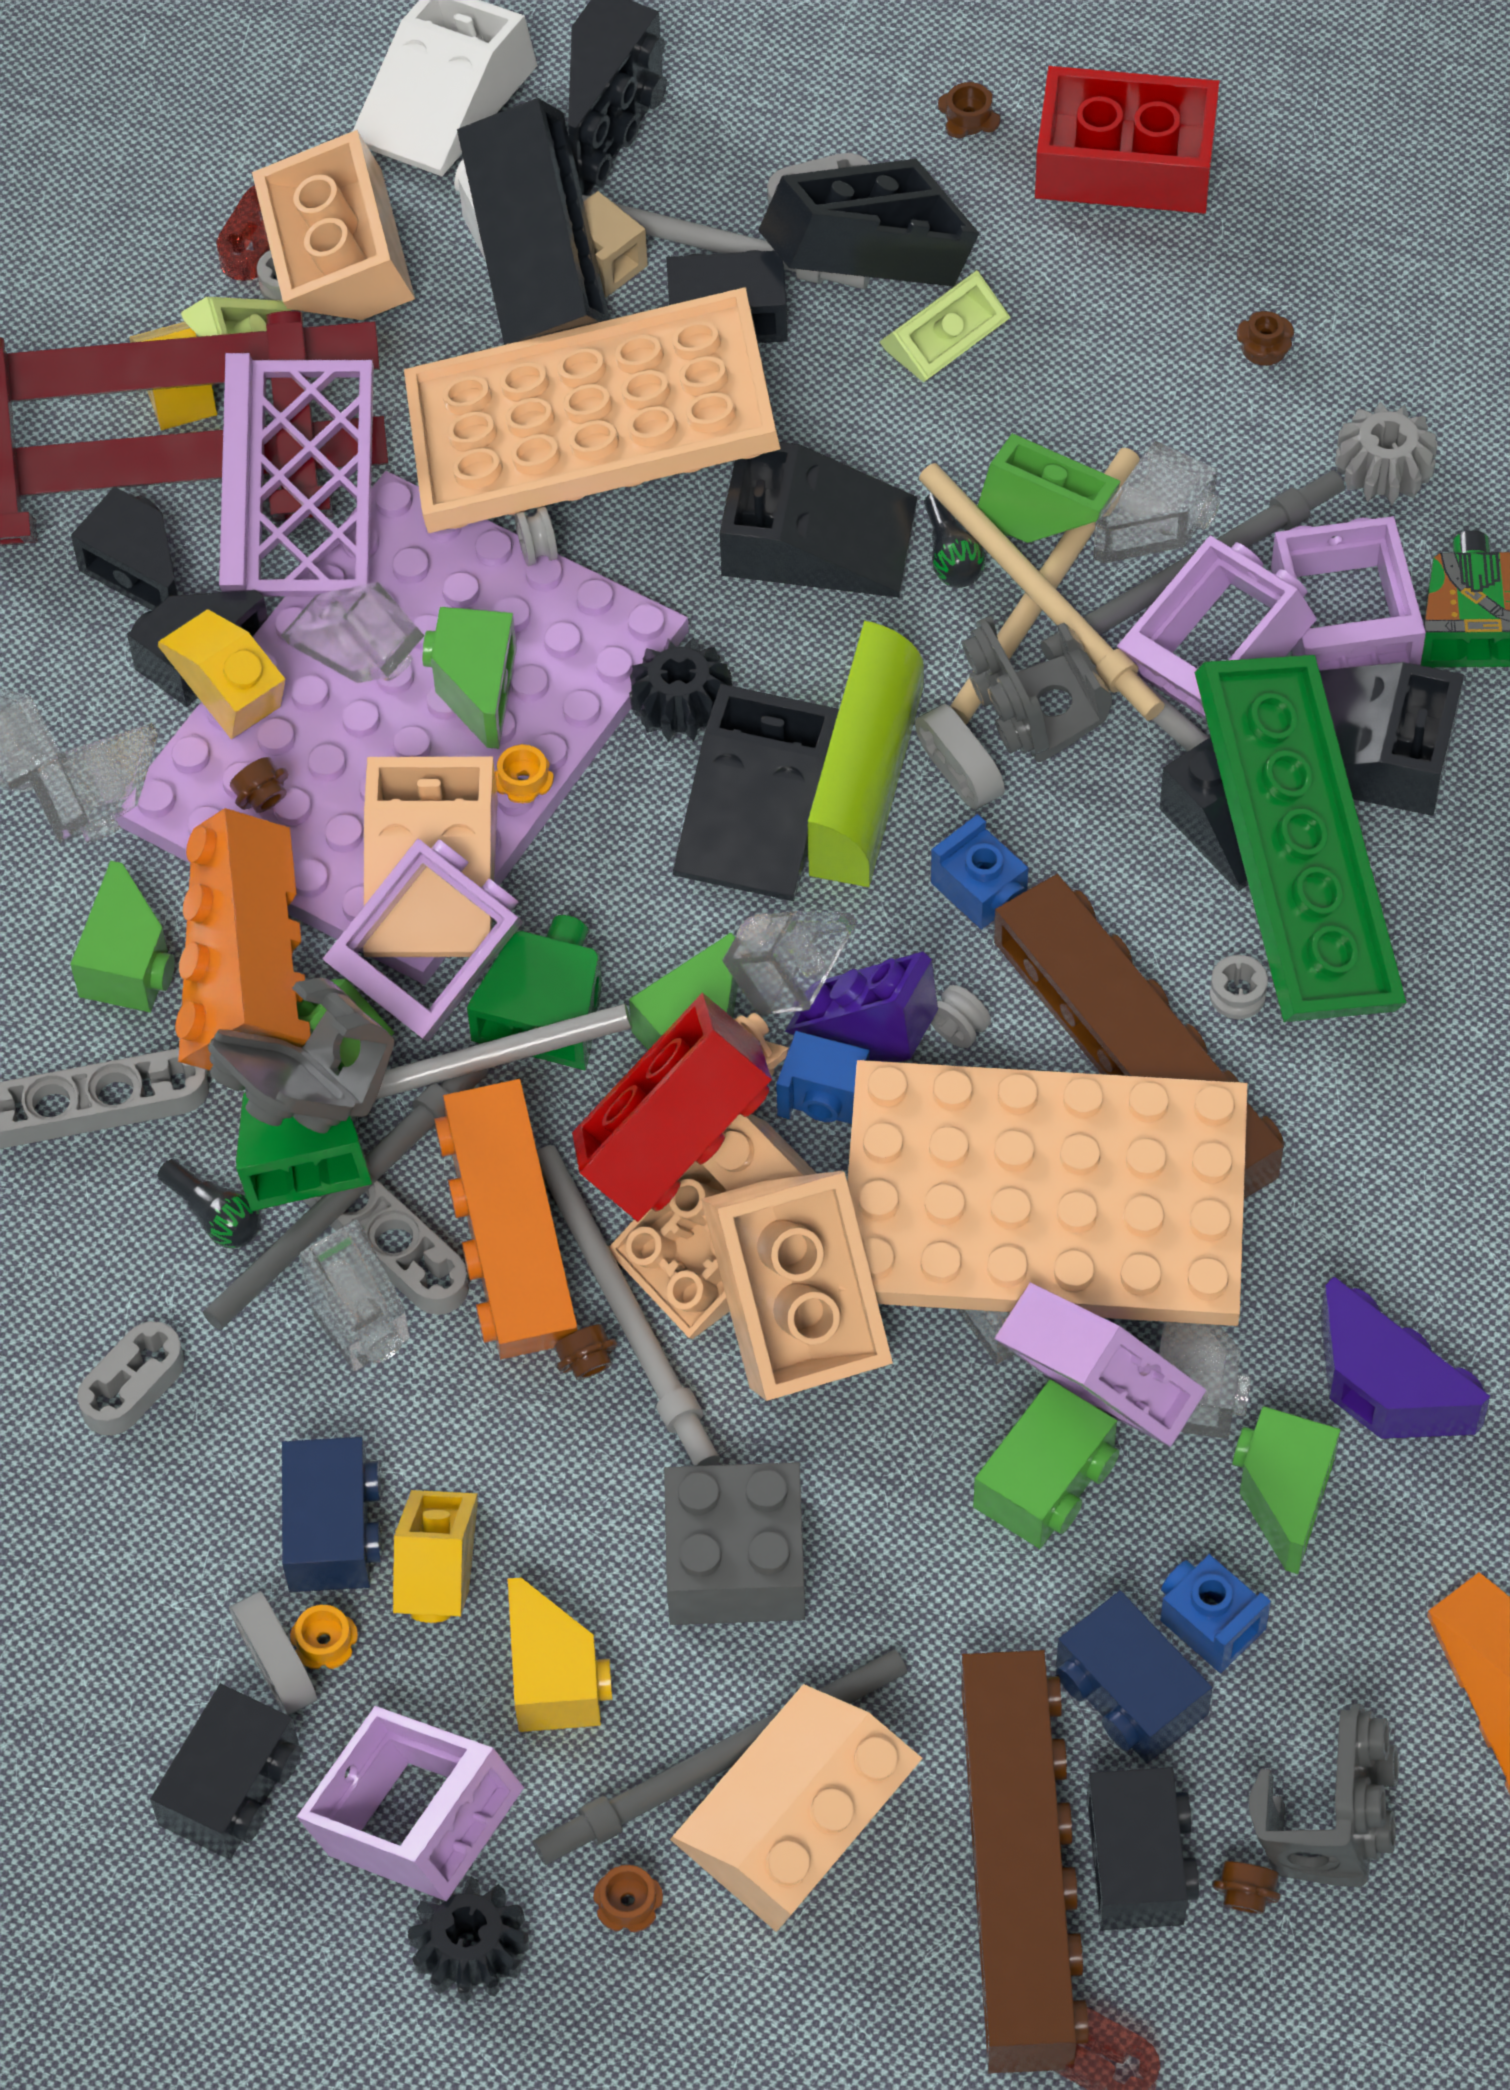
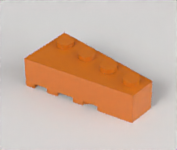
[175,808,311,1070]
[434,1079,577,1360]

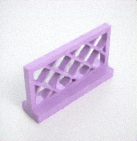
[219,353,374,596]

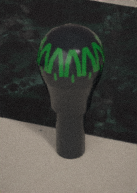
[924,493,985,588]
[157,1159,261,1249]

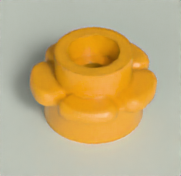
[495,744,554,804]
[290,1605,358,1670]

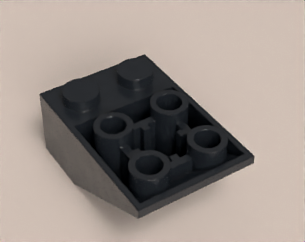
[568,0,667,196]
[720,442,917,598]
[1319,662,1464,816]
[673,684,839,902]

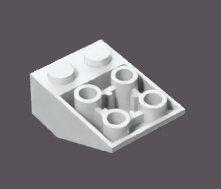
[353,0,538,176]

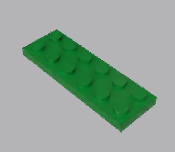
[1194,655,1407,1023]

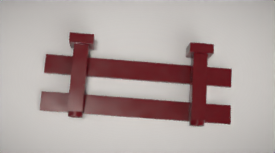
[0,311,389,546]

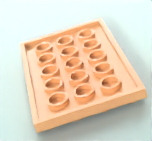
[404,287,780,533]
[839,1060,1247,1326]

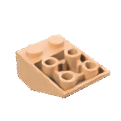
[363,756,498,957]
[609,1114,817,1339]

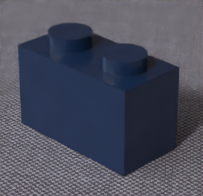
[282,1437,382,1592]
[1056,1590,1213,1764]

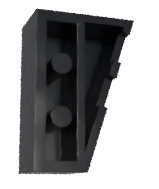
[758,158,979,287]

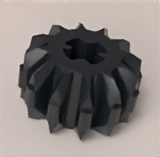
[629,638,732,743]
[408,1876,529,2003]

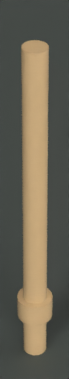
[950,448,1140,724]
[919,463,1165,721]

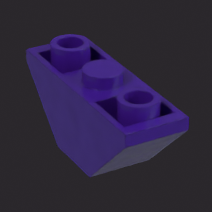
[785,951,938,1062]
[1320,1277,1490,1439]

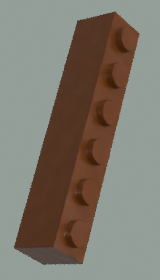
[994,873,1284,1199]
[961,1650,1089,2074]

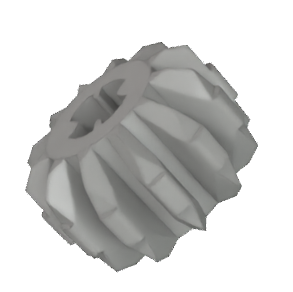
[1335,401,1438,505]

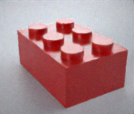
[1035,66,1220,214]
[572,992,772,1222]

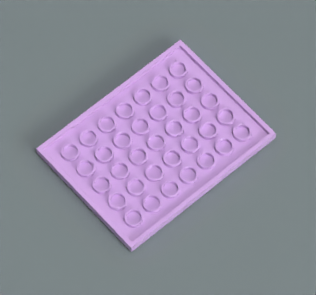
[113,471,689,985]

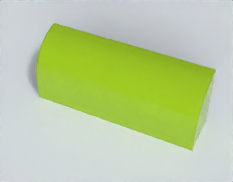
[808,620,924,888]

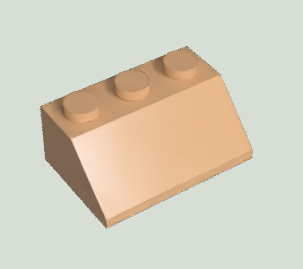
[252,130,415,320]
[701,1171,893,1401]
[670,1684,923,1932]

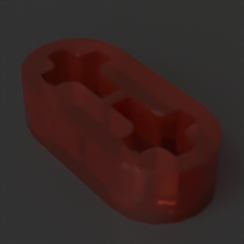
[216,185,270,281]
[1055,2007,1160,2090]

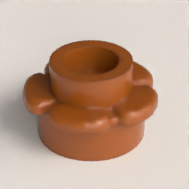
[593,1865,663,1933]

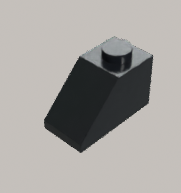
[71,486,178,611]
[127,590,268,707]
[1159,737,1248,891]

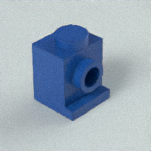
[931,814,1029,930]
[776,1031,869,1124]
[1160,1554,1271,1674]

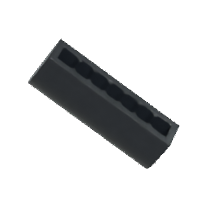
[457,98,610,345]

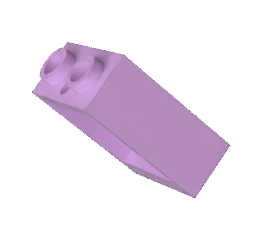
[1271,516,1426,670]
[1117,535,1317,719]
[322,839,523,1042]
[994,1282,1207,1447]
[297,1706,524,1901]

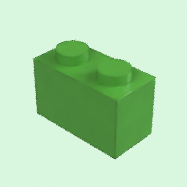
[973,1379,1120,1549]

